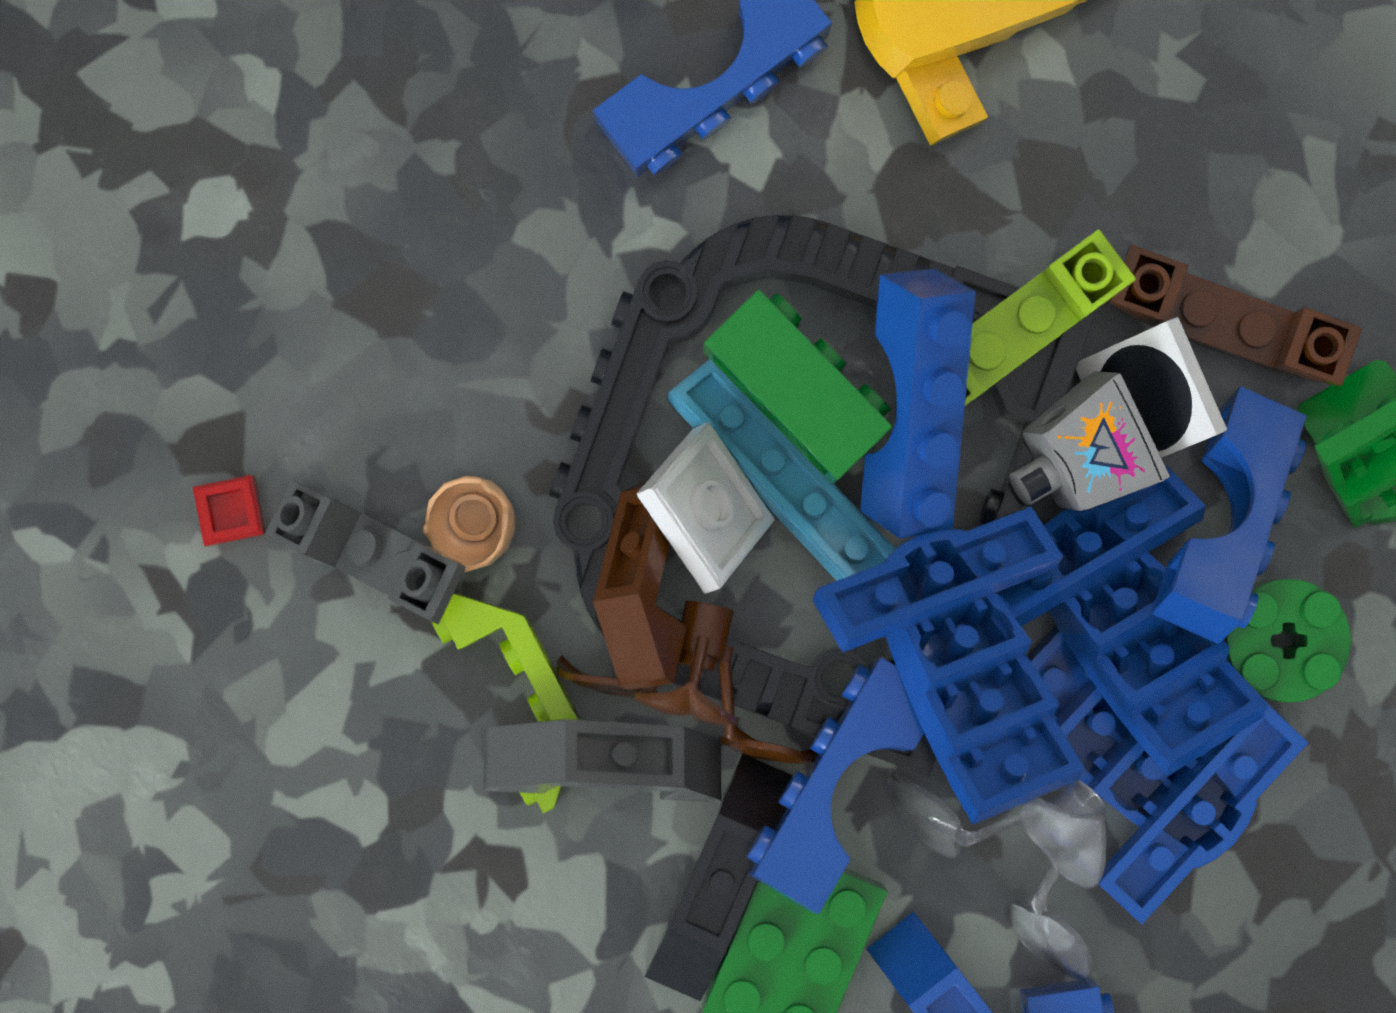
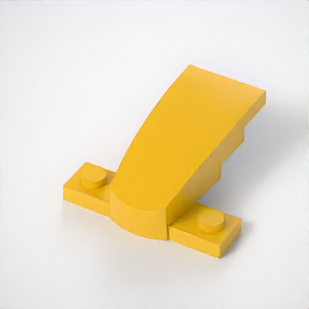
[854,0,1088,146]

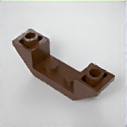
[1109,244,1362,386]
[593,479,687,690]

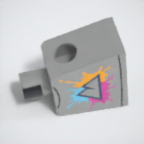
[1010,372,1170,511]

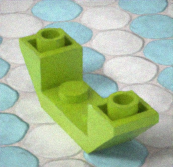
[965,229,1136,406]
[431,592,581,814]

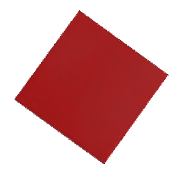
[192,475,266,547]

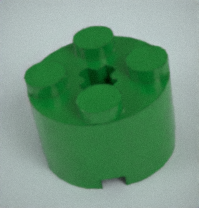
[1224,579,1351,702]

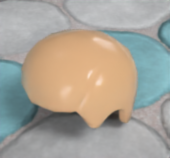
[423,476,516,572]

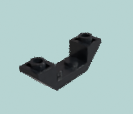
[645,753,793,1001]

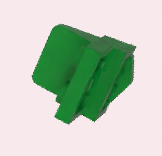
[1297,360,1396,529]

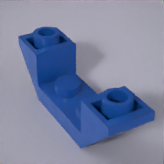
[866,910,993,1013]

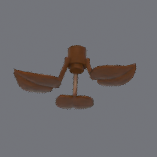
[556,600,818,764]

